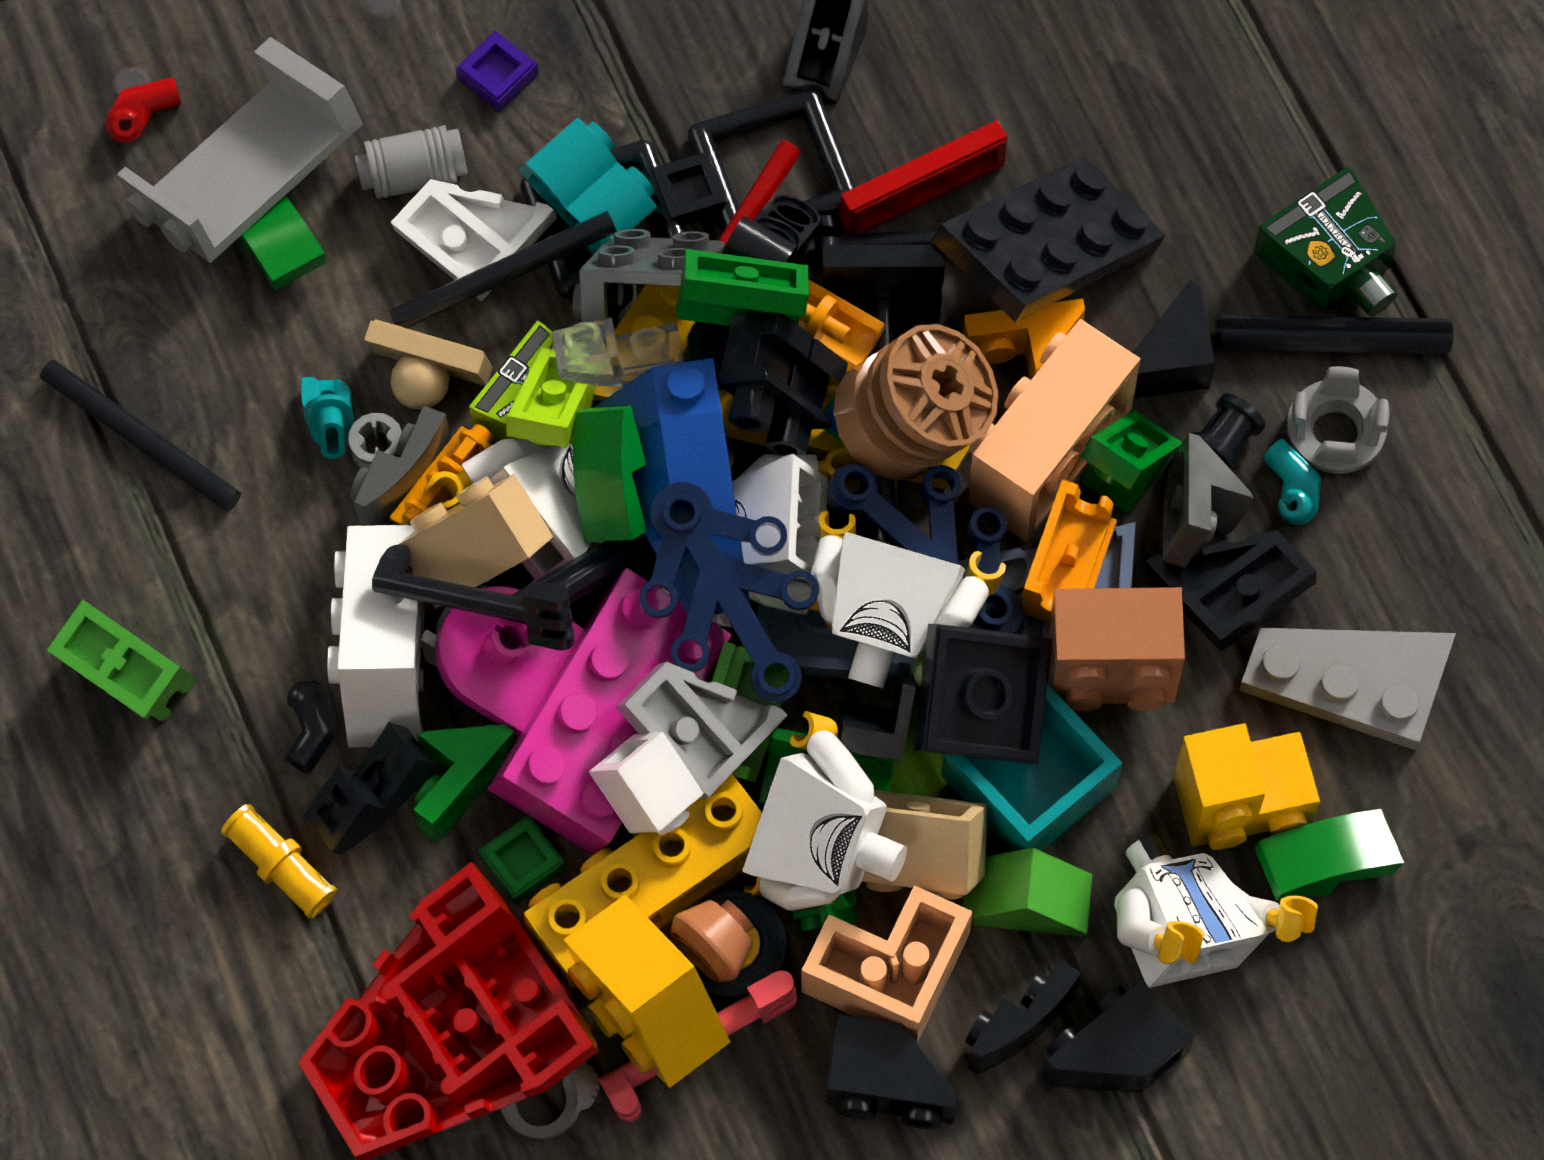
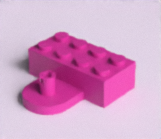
[435,568,732,855]

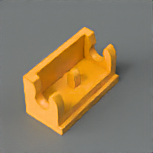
[1022,480,1117,623]

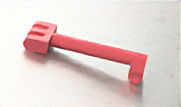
[598,970,798,1123]

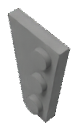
[1239,628,1456,750]

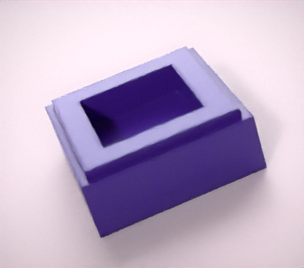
[455,31,539,113]

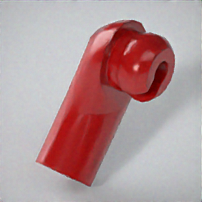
[106,77,181,143]

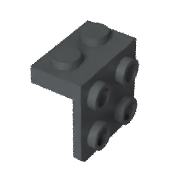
[573,229,725,341]

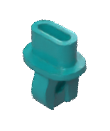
[301,377,354,459]

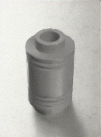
[355,125,468,200]

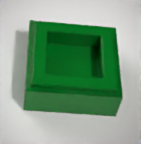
[478,815,566,905]

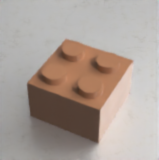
[1048,587,1185,711]

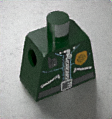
[1254,166,1397,317]

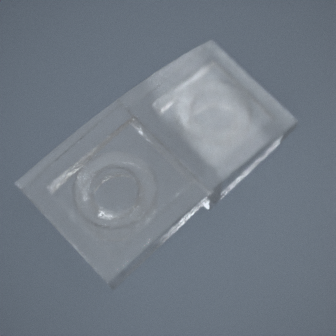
[552,317,685,386]

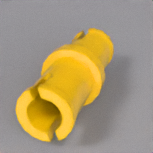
[221,804,338,919]

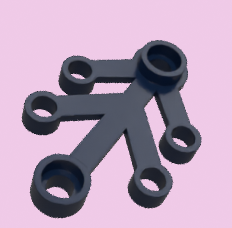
[826,464,1023,634]
[640,482,819,704]

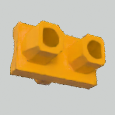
[798,279,887,372]

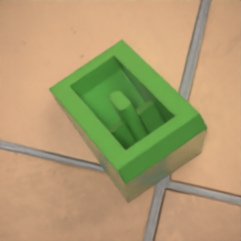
[962,848,1093,938]

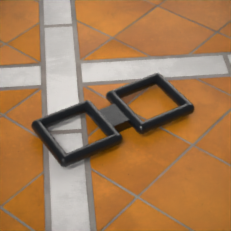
[520,89,856,298]

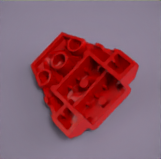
[298,862,599,1160]

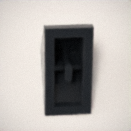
[782,0,868,102]
[1133,280,1215,398]

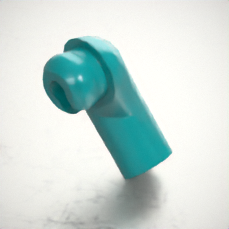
[1262,438,1322,525]

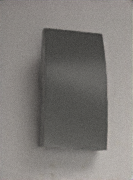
[350,406,450,526]

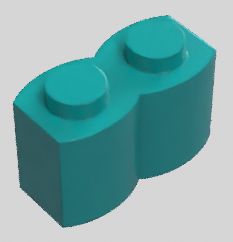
[520,117,657,254]

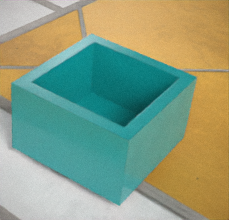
[941,684,1123,852]

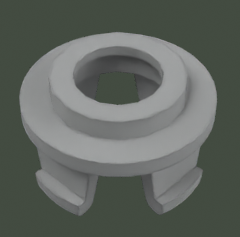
[1287,366,1390,474]

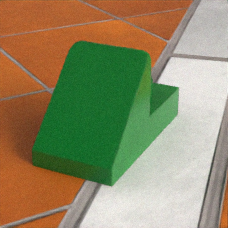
[1080,410,1182,513]
[413,724,516,844]

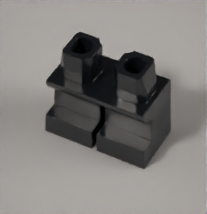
[718,312,848,456]

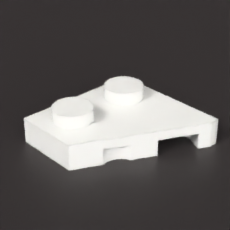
[390,179,557,301]

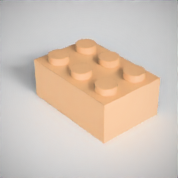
[966,319,1141,542]

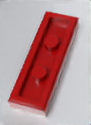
[840,120,1008,234]

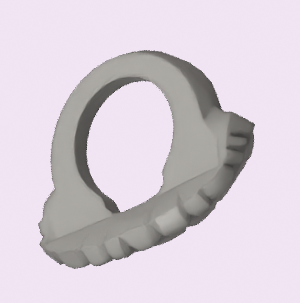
[501,1062,600,1139]

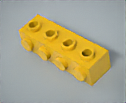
[523,774,762,991]

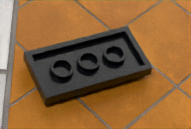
[931,157,1166,322]

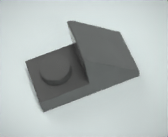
[1163,433,1254,568]

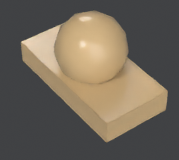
[364,319,493,410]

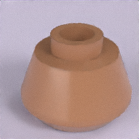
[670,900,753,983]

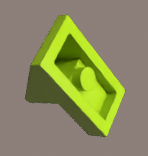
[506,348,600,448]

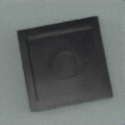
[914,624,1052,765]

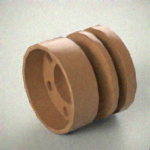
[833,324,998,481]

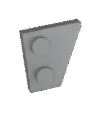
[615,662,787,800]

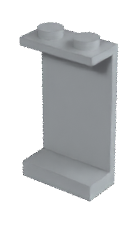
[117,37,363,263]

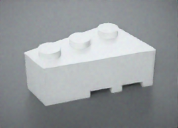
[328,525,425,747]

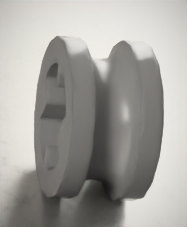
[348,413,402,469]

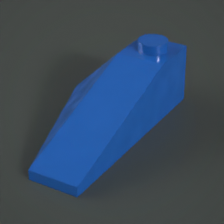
[595,358,750,615]

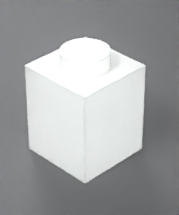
[589,732,704,835]

